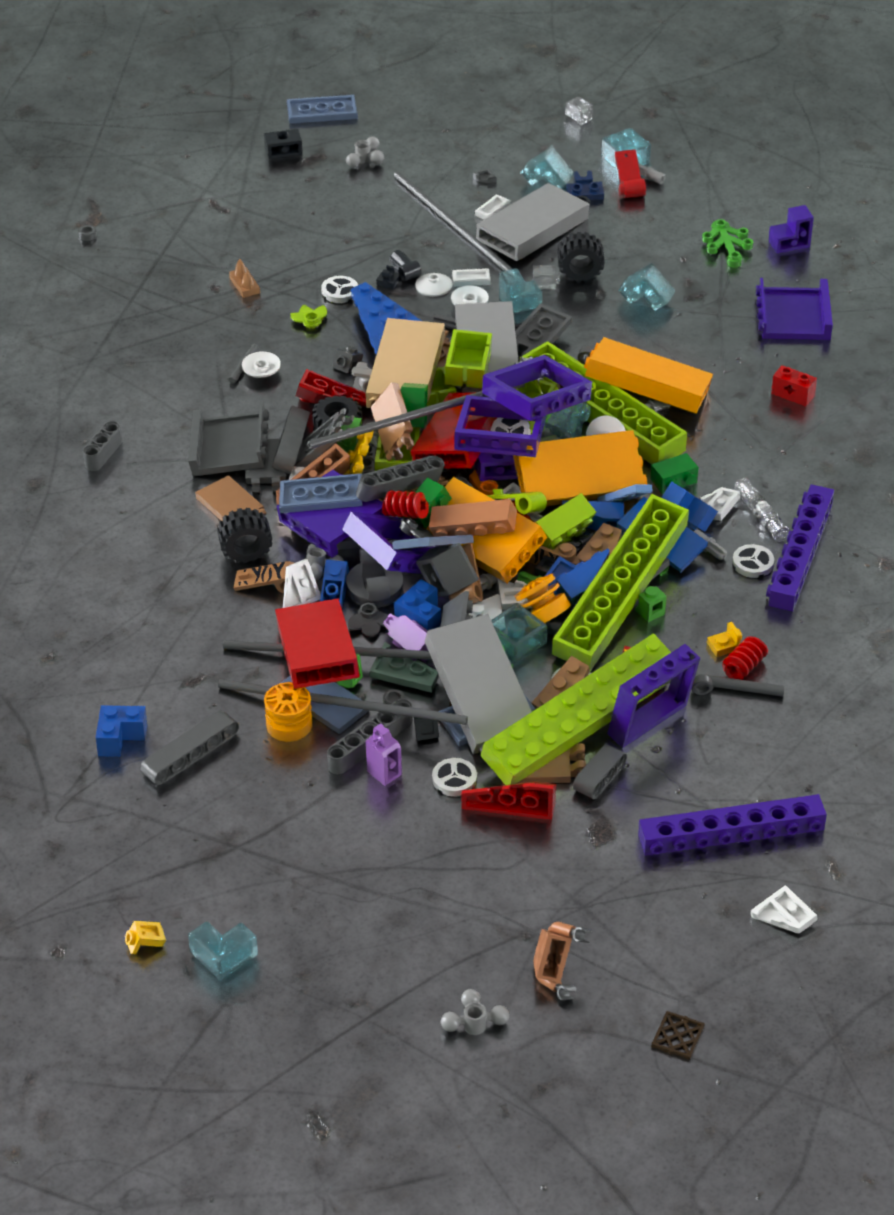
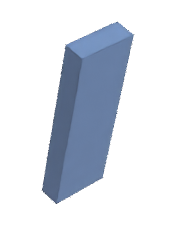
[597,484,653,502]

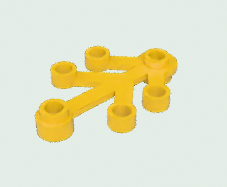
[343,431,374,475]

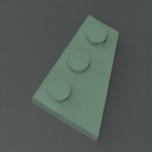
[370,642,439,692]

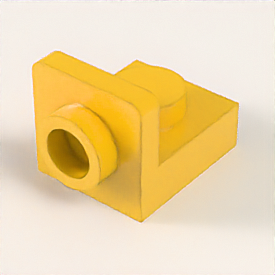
[707,622,742,657]
[125,921,166,954]

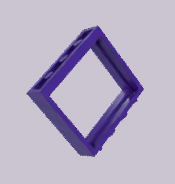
[482,355,592,421]
[454,395,546,457]
[342,512,435,574]
[607,644,700,748]

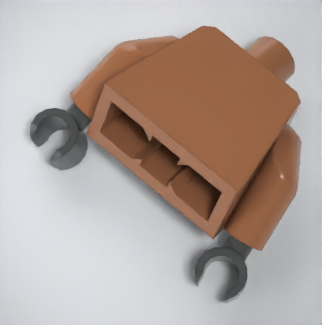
[533,922,592,1000]

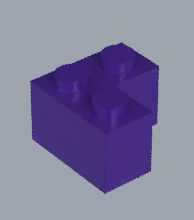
[768,205,814,254]

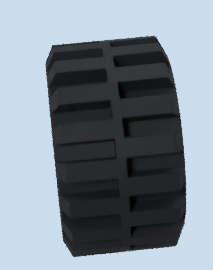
[557,232,605,282]
[312,396,362,445]
[217,508,273,563]

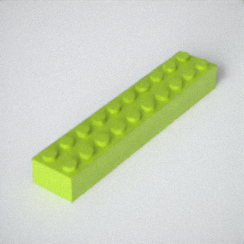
[520,341,687,464]
[552,494,689,672]
[480,633,671,785]

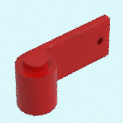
[614,150,646,198]

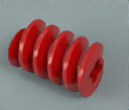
[382,490,429,519]
[722,636,768,680]

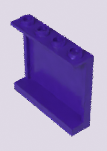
[756,278,833,340]
[277,470,385,558]

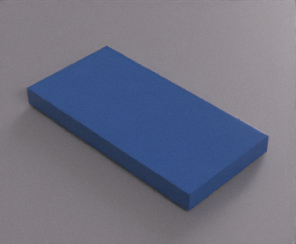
[617,497,708,573]

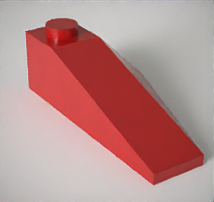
[295,369,366,407]
[461,782,556,820]

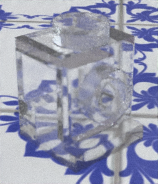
[566,97,593,126]
[533,265,560,292]

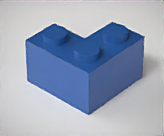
[661,481,718,532]
[394,579,441,631]
[96,705,148,757]

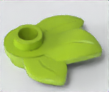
[290,305,327,328]

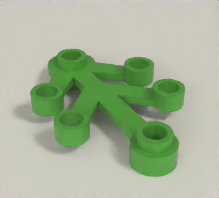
[702,219,753,268]

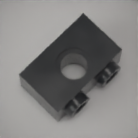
[264,129,303,159]

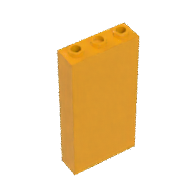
[584,337,713,414]
[513,430,647,506]
[424,477,547,584]

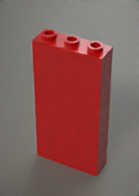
[410,392,497,468]
[275,599,360,689]

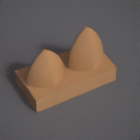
[229,259,260,298]

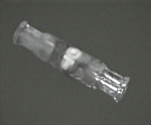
[734,477,790,542]

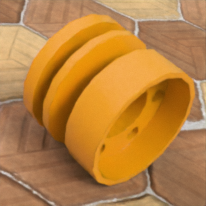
[514,573,571,628]
[264,682,313,742]

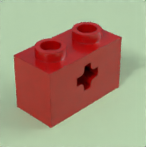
[771,365,817,406]

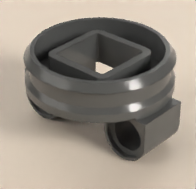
[346,549,404,608]

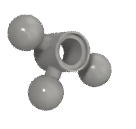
[346,136,384,167]
[306,544,344,580]
[441,989,509,1035]

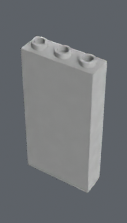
[476,183,589,261]
[455,301,518,393]
[424,614,532,754]

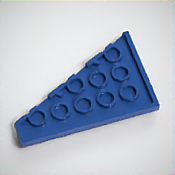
[351,282,422,355]

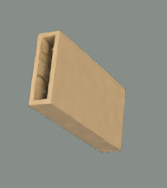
[366,318,445,408]

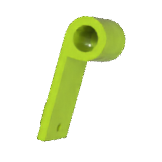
[487,489,547,514]

